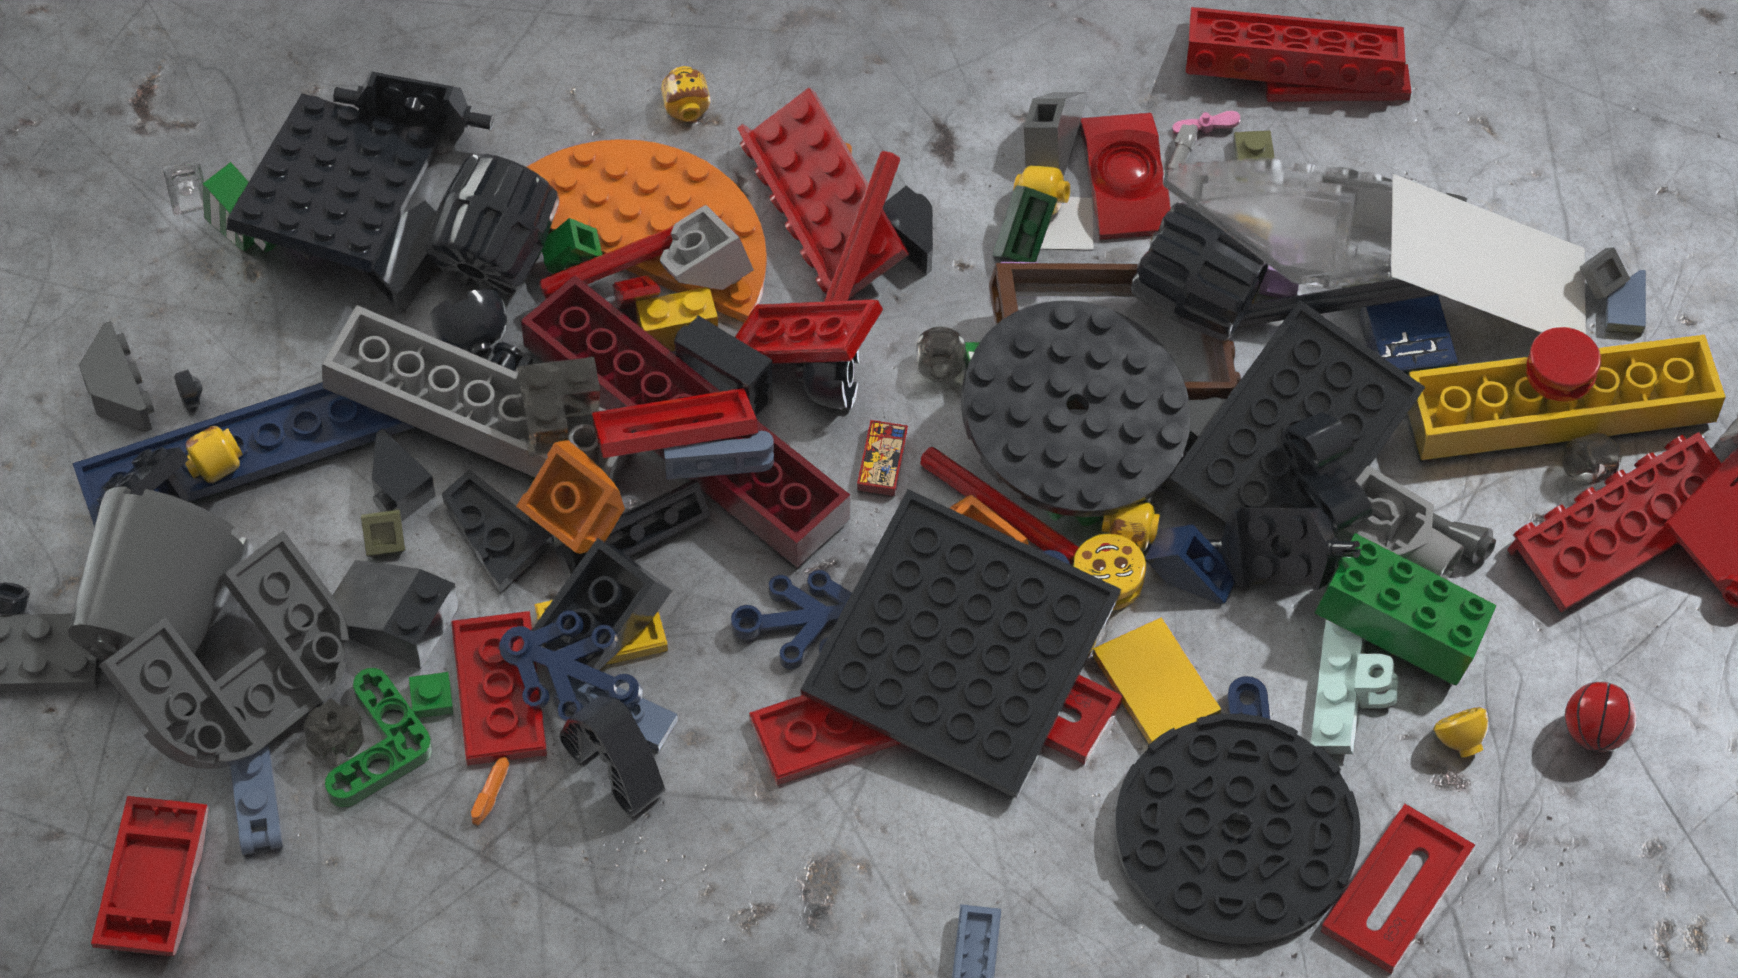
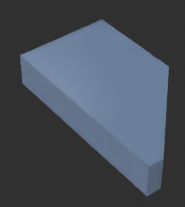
[1606,270,1646,334]

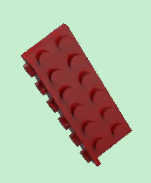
[1186,7,1406,94]
[737,88,909,299]
[1507,432,1735,613]

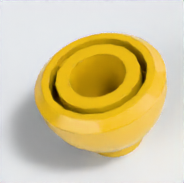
[1433,707,1488,758]

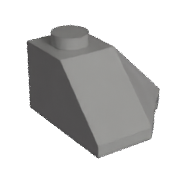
[660,205,754,290]

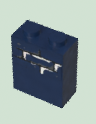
[1359,295,1458,375]

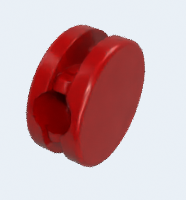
[1526,327,1601,402]

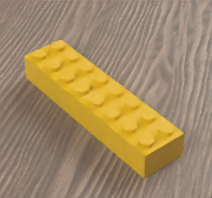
[1408,334,1726,460]

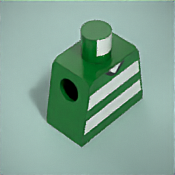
[202,162,276,252]

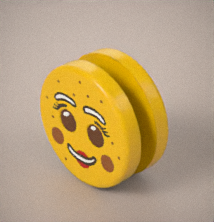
[1073,534,1146,610]

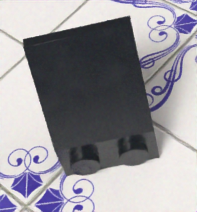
[531,538,673,670]
[332,560,459,669]

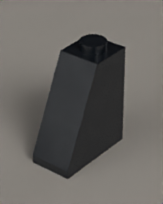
[358,200,437,315]

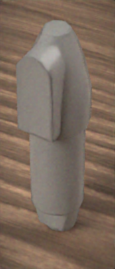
[1166,124,1198,183]

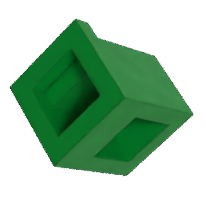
[542,218,602,275]

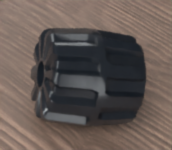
[426,154,559,295]
[1131,202,1273,341]

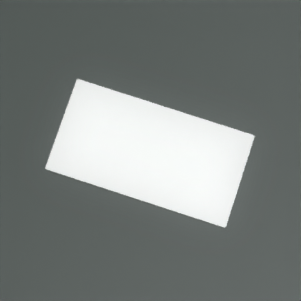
[1391,174,1586,334]

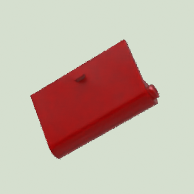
[1664,447,1738,608]

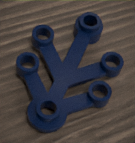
[731,570,852,670]
[499,611,643,722]

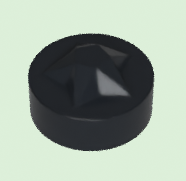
[174,369,203,409]
[0,582,30,614]

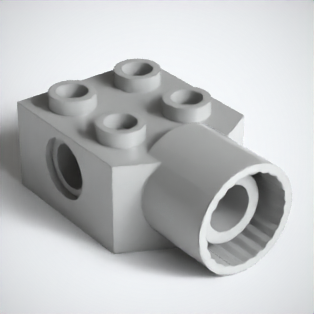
[1332,465,1464,580]

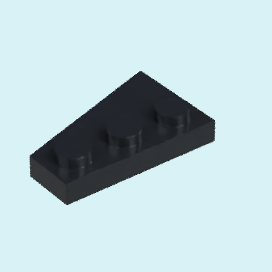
[442,469,554,593]

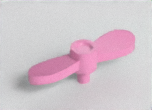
[1172,111,1241,135]

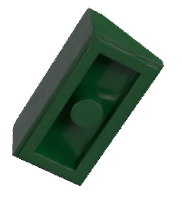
[993,185,1058,262]

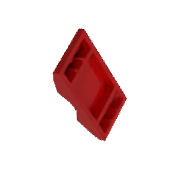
[1080,113,1171,240]
[91,796,209,957]

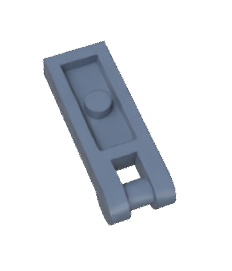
[664,431,774,480]
[230,745,283,855]

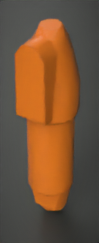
[471,757,510,826]

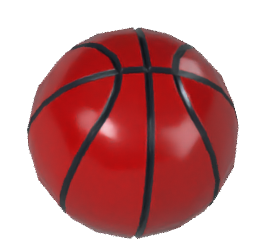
[1565,682,1637,752]

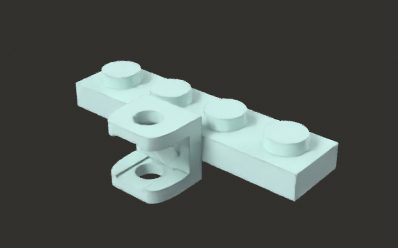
[1311,620,1399,754]

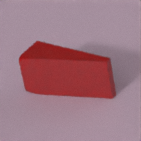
[612,275,661,310]

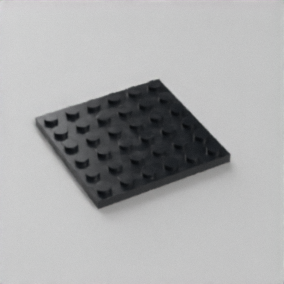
[800,489,1121,798]

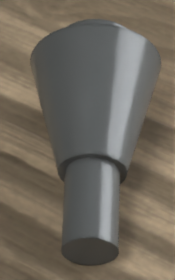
[1432,513,1496,564]

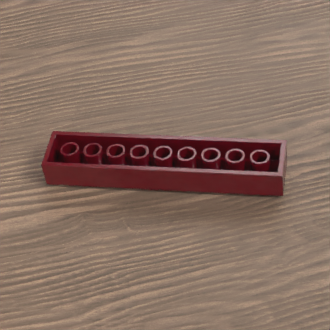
[521,275,851,567]

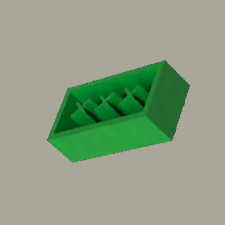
[1314,533,1497,686]

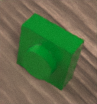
[409,672,454,719]

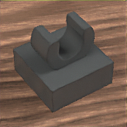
[1579,247,1630,299]

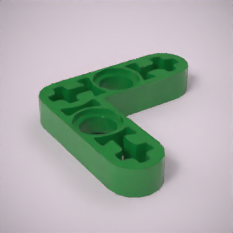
[325,668,432,807]

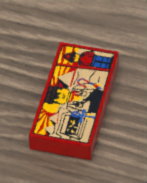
[857,420,908,496]

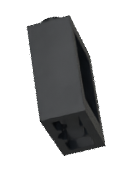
[674,315,773,420]

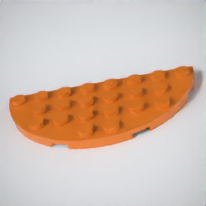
[527,139,767,323]

